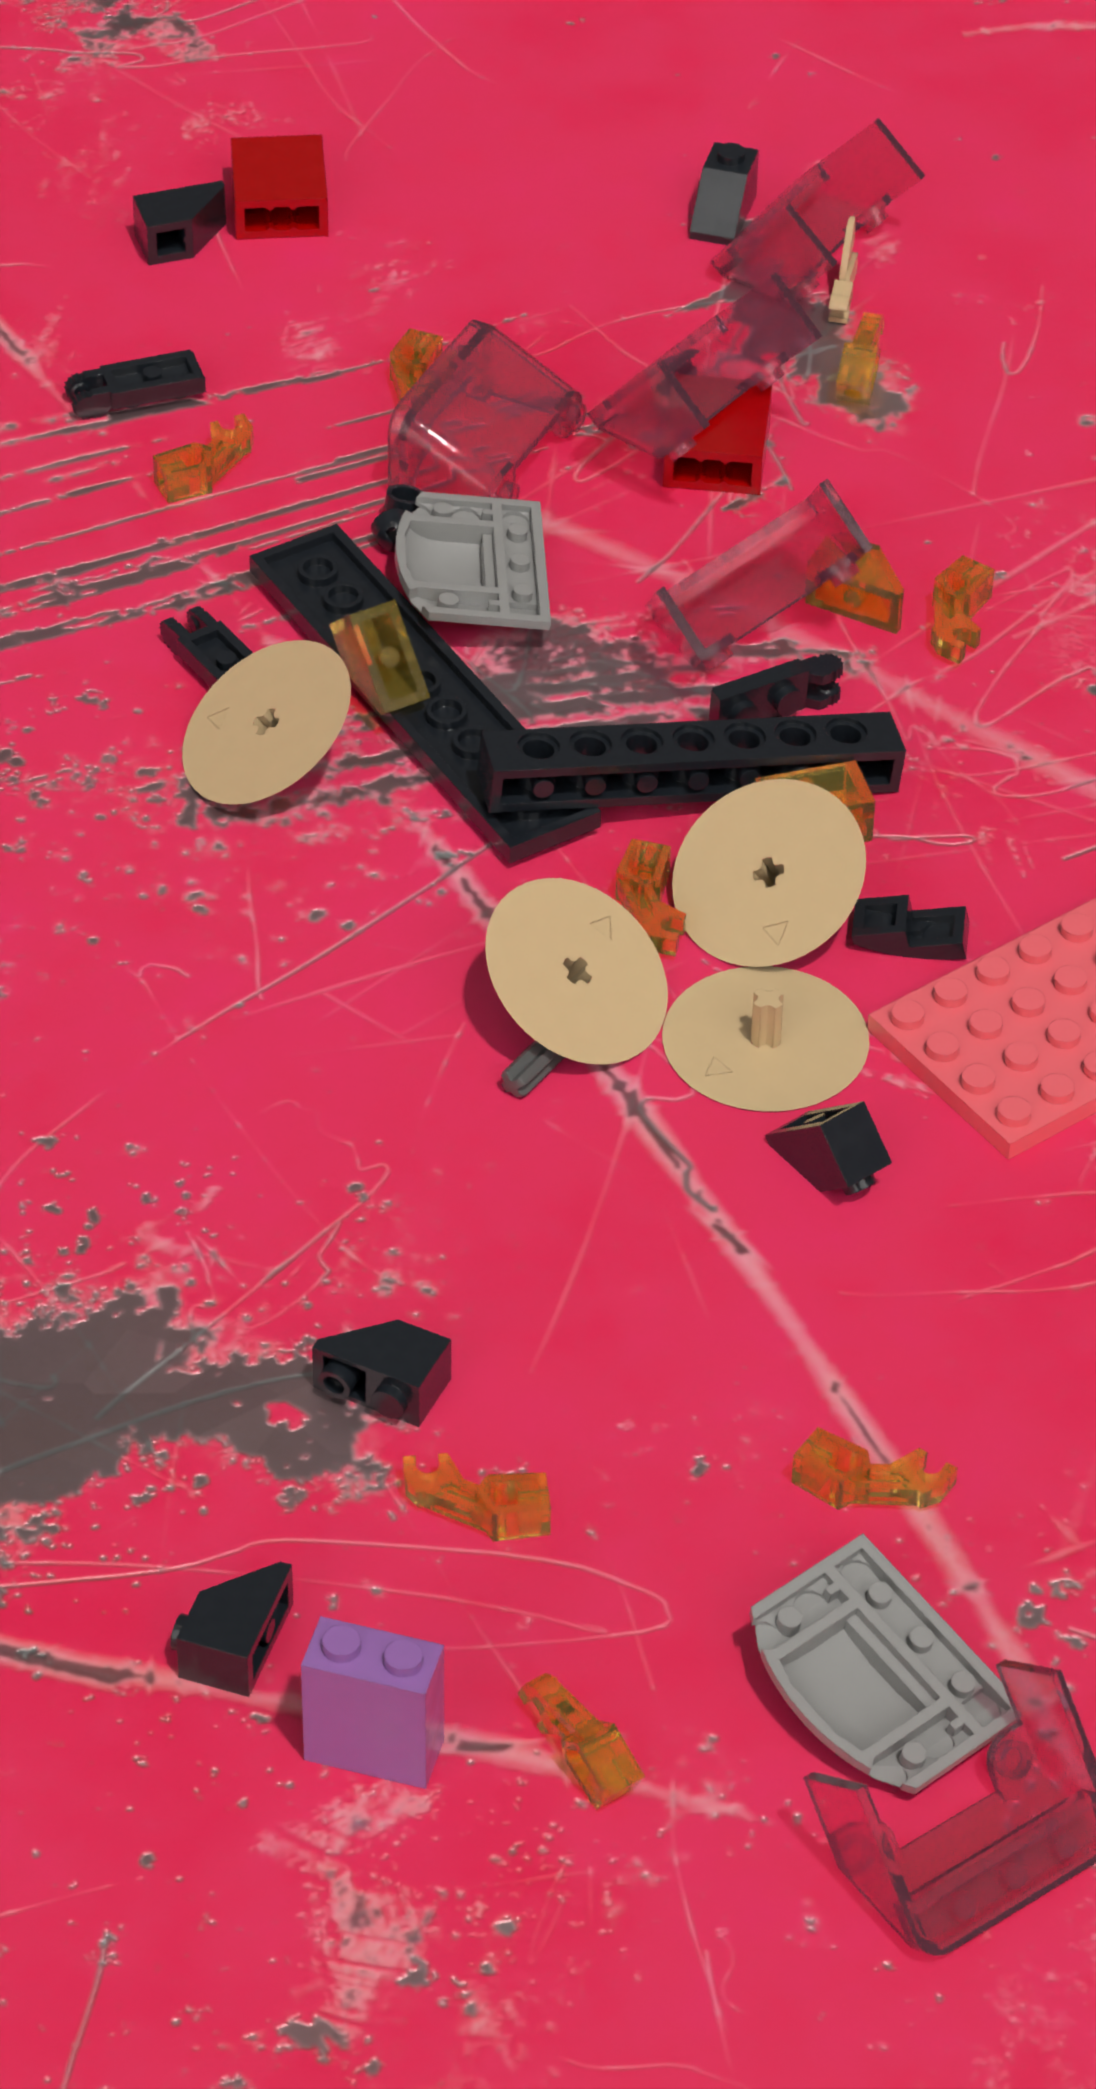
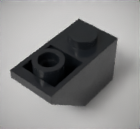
[133,181,226,265]
[312,1320,451,1427]

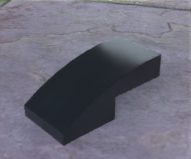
[852,895,969,960]

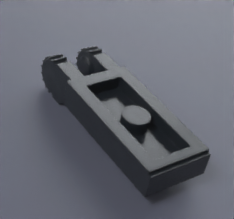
[64,349,206,420]
[159,606,253,688]
[709,653,844,720]

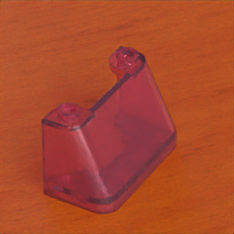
[388,320,587,500]

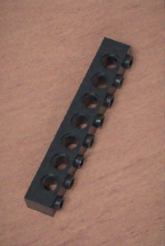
[477,712,906,813]

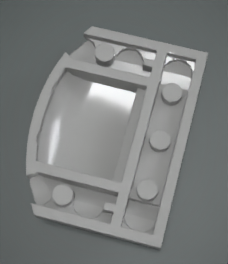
[394,491,551,630]
[749,1534,1029,1795]

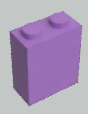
[301,1616,444,1789]

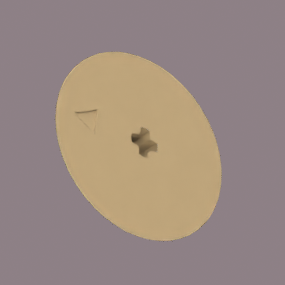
[182,640,351,805]
[672,779,866,967]
[485,878,668,1064]
[662,966,869,1111]

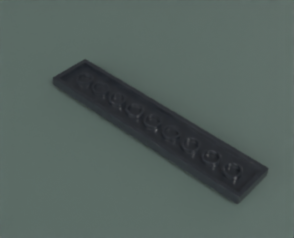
[249,524,601,863]

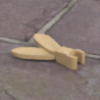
[828,216,858,324]

